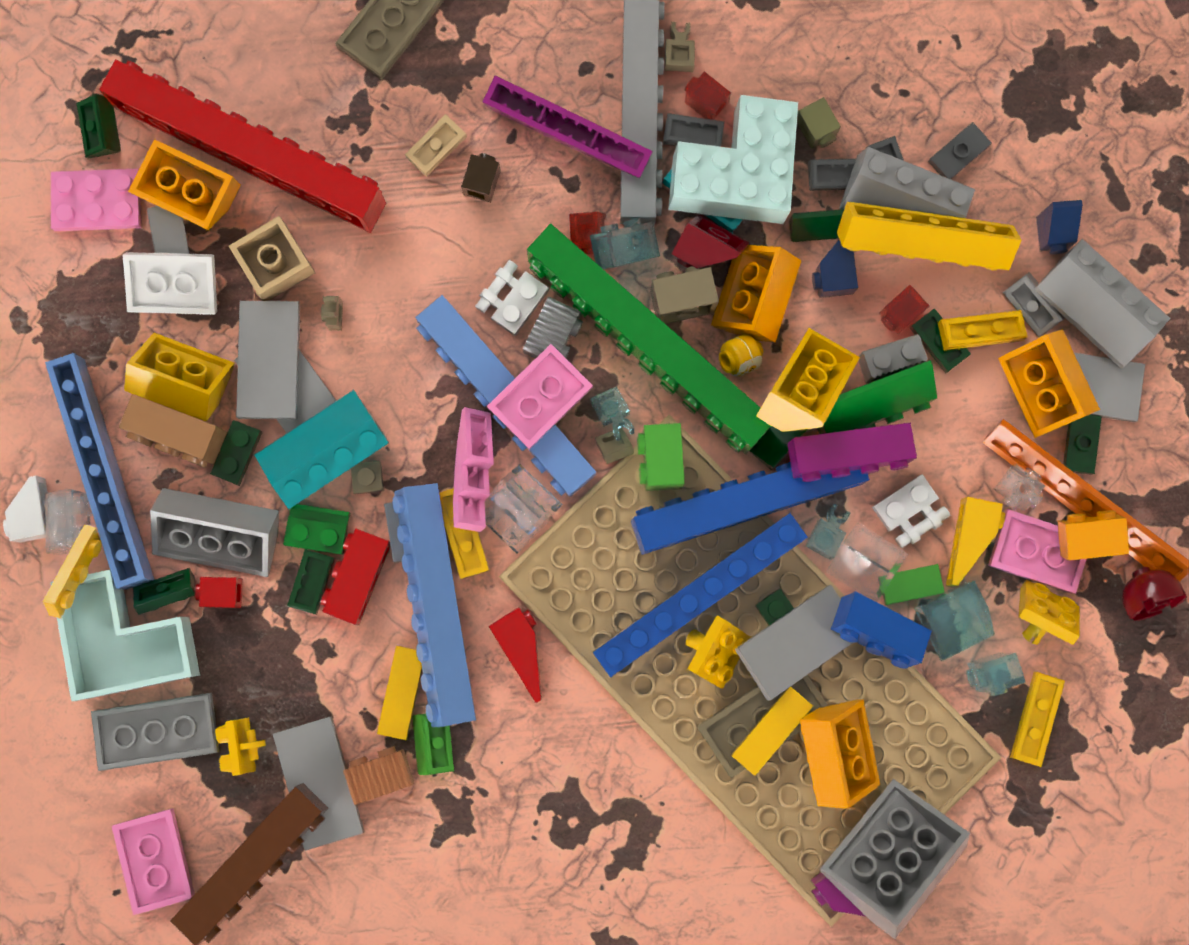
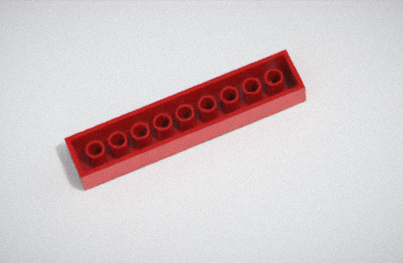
[99,59,386,234]

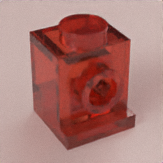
[569,212,606,256]

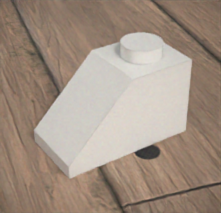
[3,476,55,543]

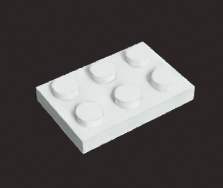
[123,252,217,315]

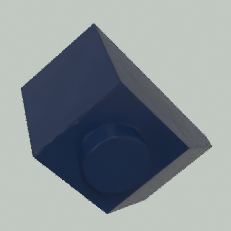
[1036,200,1083,254]
[812,239,858,298]

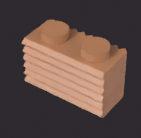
[343,746,414,805]

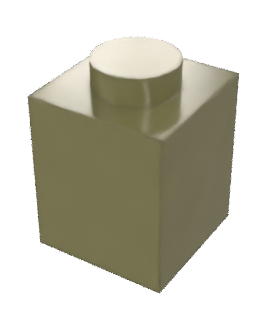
[797,97,841,149]

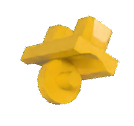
[215,717,266,776]

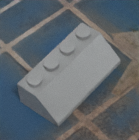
[839,147,975,218]
[1034,239,1170,369]
[150,488,279,577]

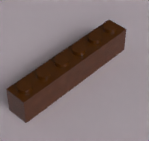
[170,783,328,945]

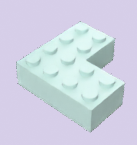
[668,95,798,224]
[50,570,200,701]

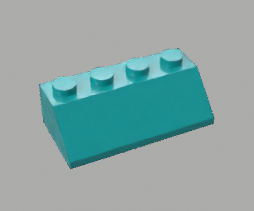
[254,389,389,509]

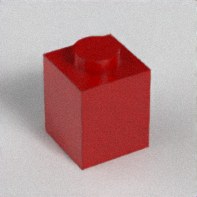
[195,577,243,608]

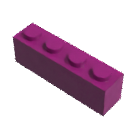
[788,422,917,482]

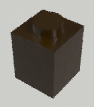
[461,153,501,203]

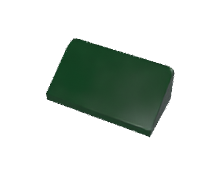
[76,94,121,159]
[789,209,844,242]
[749,426,808,470]

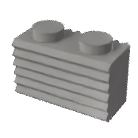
[523,297,583,359]
[858,334,928,384]

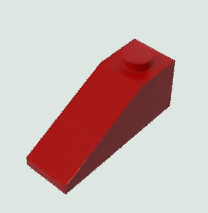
[488,607,542,703]

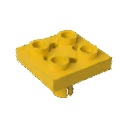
[1019,579,1080,645]
[686,616,751,689]

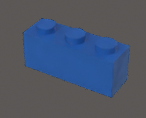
[831,591,932,669]

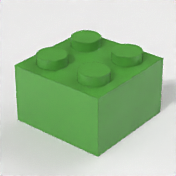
[637,423,685,491]

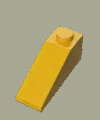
[946,497,1005,587]

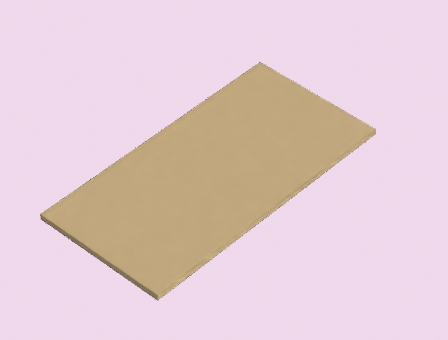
[499,415,1002,927]

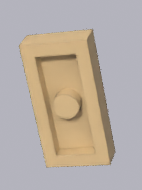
[405,114,467,177]

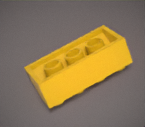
[756,328,860,432]

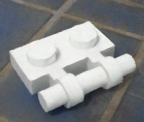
[475,260,549,336]
[872,474,951,548]

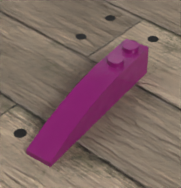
[482,75,653,179]

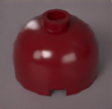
[1122,567,1187,621]

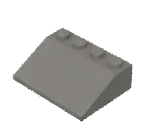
[820,779,970,939]

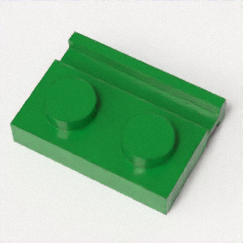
[283,504,351,555]

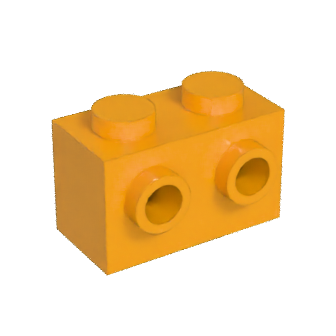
[1057,510,1129,560]

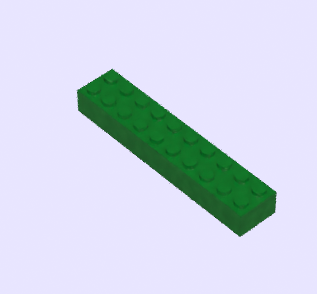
[527,223,771,454]

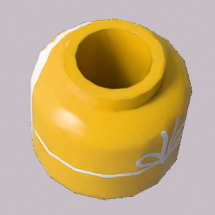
[718,334,764,377]

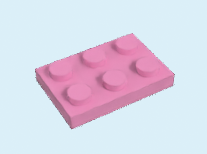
[51,169,142,231]
[487,344,593,450]
[988,509,1086,594]
[112,808,195,915]

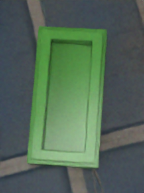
[879,564,945,605]

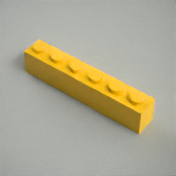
[837,201,1022,270]

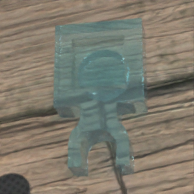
[590,386,635,441]
[805,504,850,560]

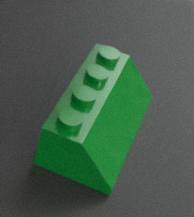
[817,360,937,434]

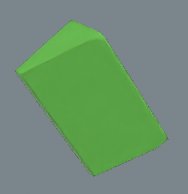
[412,713,454,775]

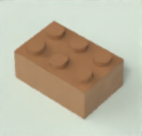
[118,394,228,468]

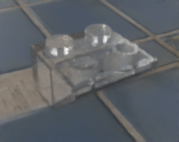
[484,464,563,554]
[45,489,93,555]

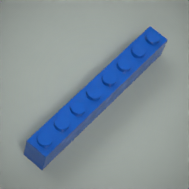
[630,462,870,555]
[593,513,808,677]

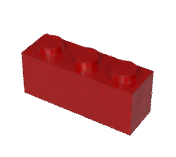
[321,528,391,625]

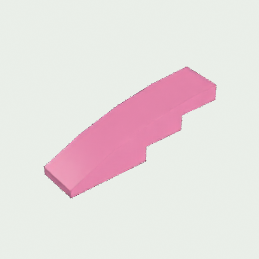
[453,407,494,532]

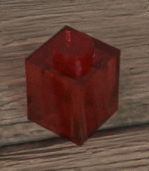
[684,71,731,120]
[879,285,930,334]

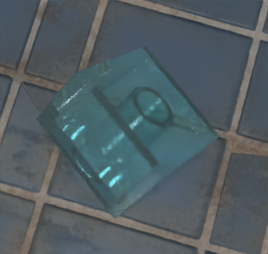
[914,581,995,661]

